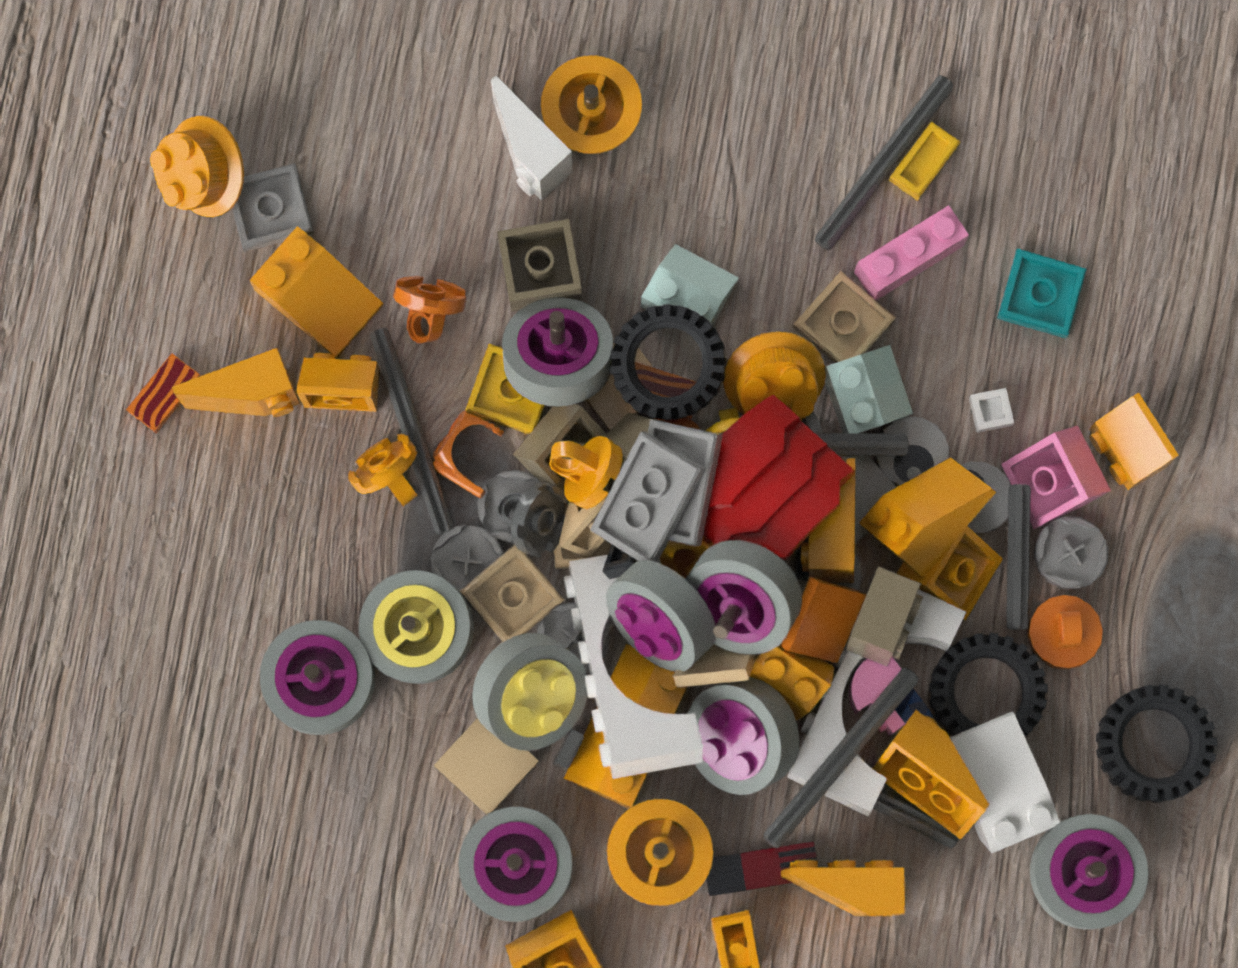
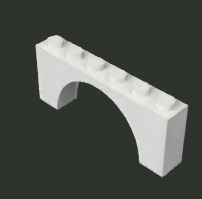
[564,555,703,779]
[787,589,966,817]

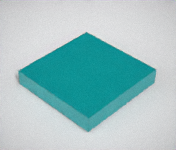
[996,248,1087,339]

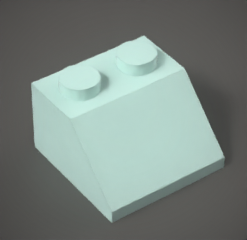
[641,244,739,326]
[824,345,913,433]

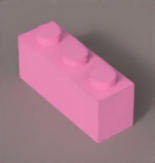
[854,205,969,300]

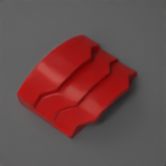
[703,394,856,560]

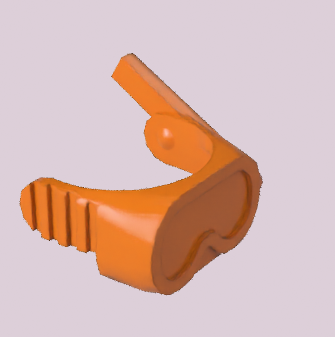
[433,411,504,499]

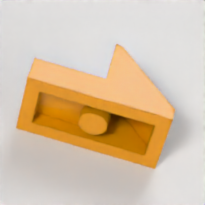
[711,910,760,968]

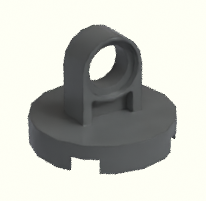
[497,482,569,557]

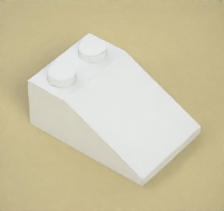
[491,76,573,201]
[950,712,1060,853]

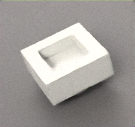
[969,388,1014,433]

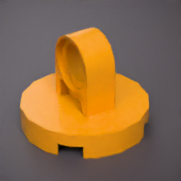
[348,434,418,507]
[549,436,623,509]

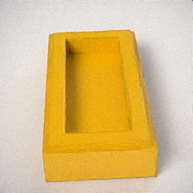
[889,121,960,201]

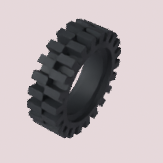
[610,304,727,420]
[929,633,1048,736]
[1096,685,1217,803]

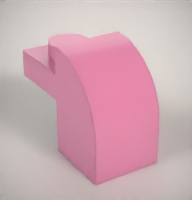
[848,657,905,736]

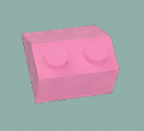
[1001,425,1111,529]

